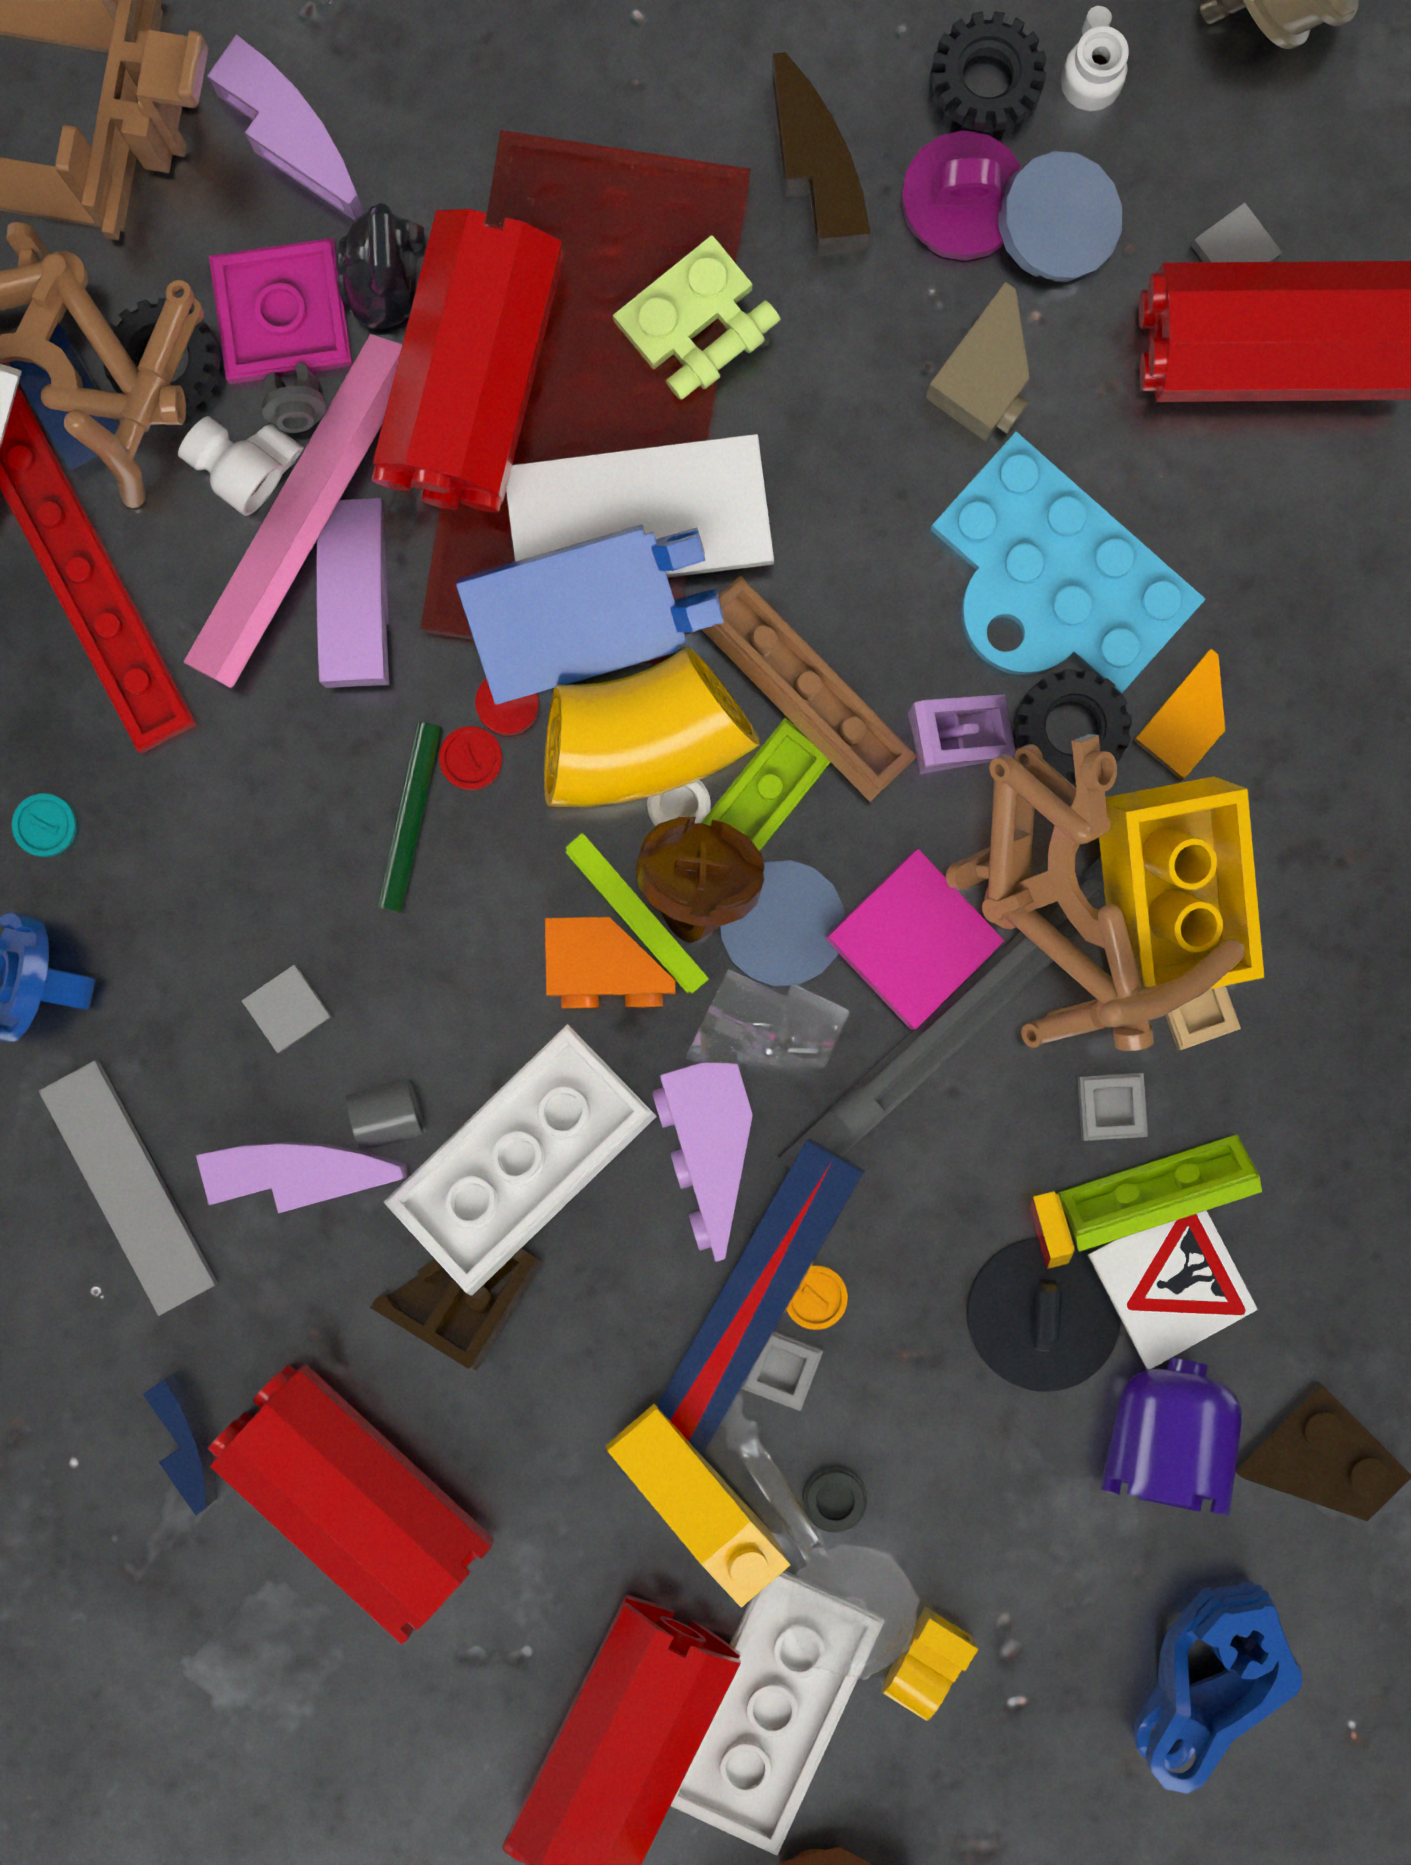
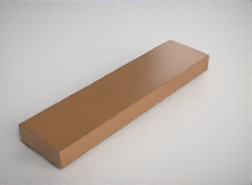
[701,575,917,802]

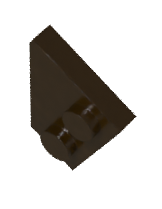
[370,1248,543,1372]
[1235,1382,1411,1522]

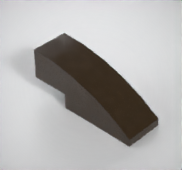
[771,52,871,256]

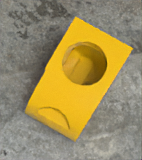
[882,1606,979,1721]

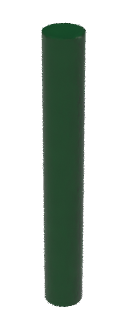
[377,722,442,913]

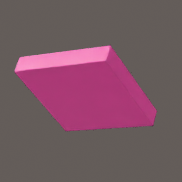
[209,238,353,384]
[824,849,1004,1030]

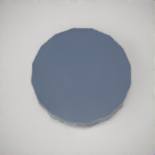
[998,151,1122,282]
[720,860,845,987]

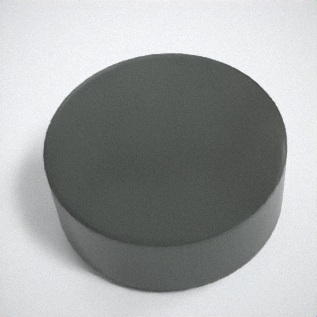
[803,1465,867,1533]

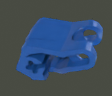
[1133,1581,1303,1794]

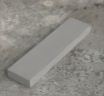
[39,1060,218,1316]

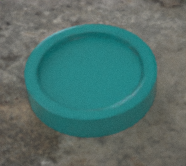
[12,793,77,857]

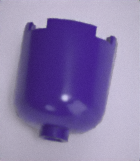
[1100,1358,1242,1516]

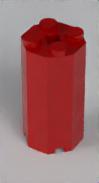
[372,209,564,513]
[1139,261,1411,402]
[207,1364,494,1645]
[502,1595,741,1865]

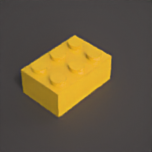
[1099,776,1265,989]

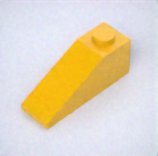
[605,1404,791,1608]

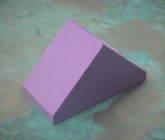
[908,694,1016,775]

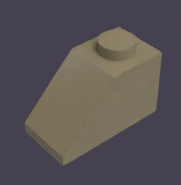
[925,282,1030,442]

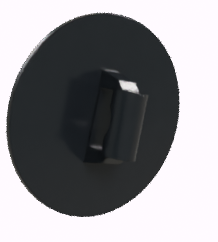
[968,1238,1121,1392]

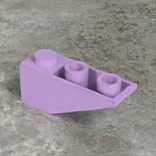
[652,1053,753,1262]

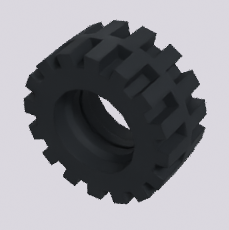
[103,298,223,416]
[1013,668,1132,785]

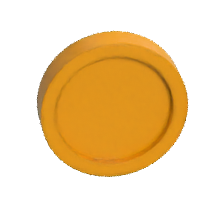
[787,1265,848,1330]

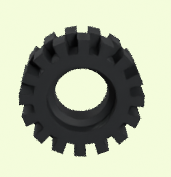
[929,11,1047,137]

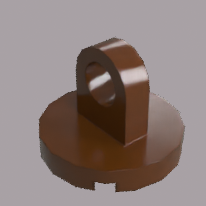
[635,817,765,943]

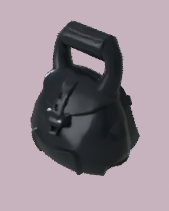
[336,203,425,329]

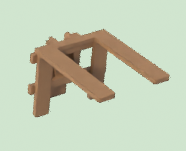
[0,0,208,240]

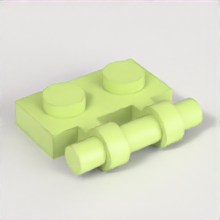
[613,235,781,400]

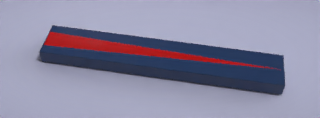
[620,1138,866,1477]

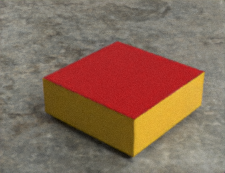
[1029,1191,1075,1269]

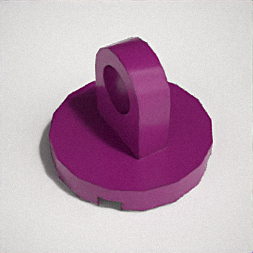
[901,130,1021,261]

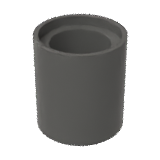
[346,1079,424,1151]

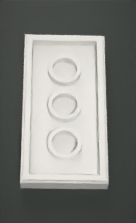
[506,434,774,578]
[384,1024,657,1296]
[671,1570,885,1856]

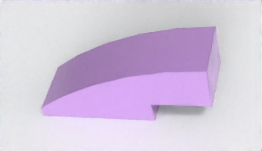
[207,34,364,220]
[317,498,389,688]
[196,1142,410,1213]

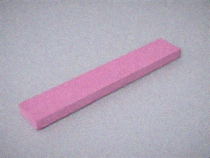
[184,334,402,688]

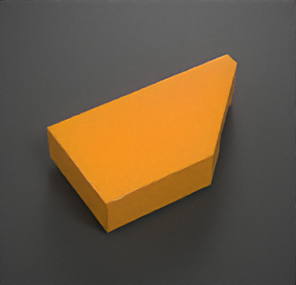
[1133,649,1225,781]

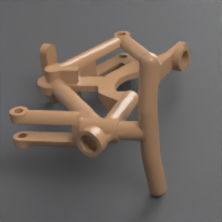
[0,222,204,508]
[946,734,1244,1051]

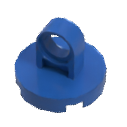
[0,912,96,1042]

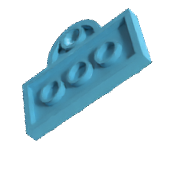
[930,432,1206,695]

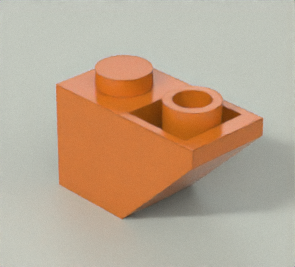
[545,917,676,1009]

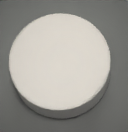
[647,780,711,827]

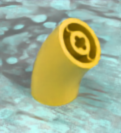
[544,647,760,807]

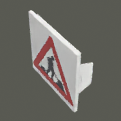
[1088,1210,1258,1369]

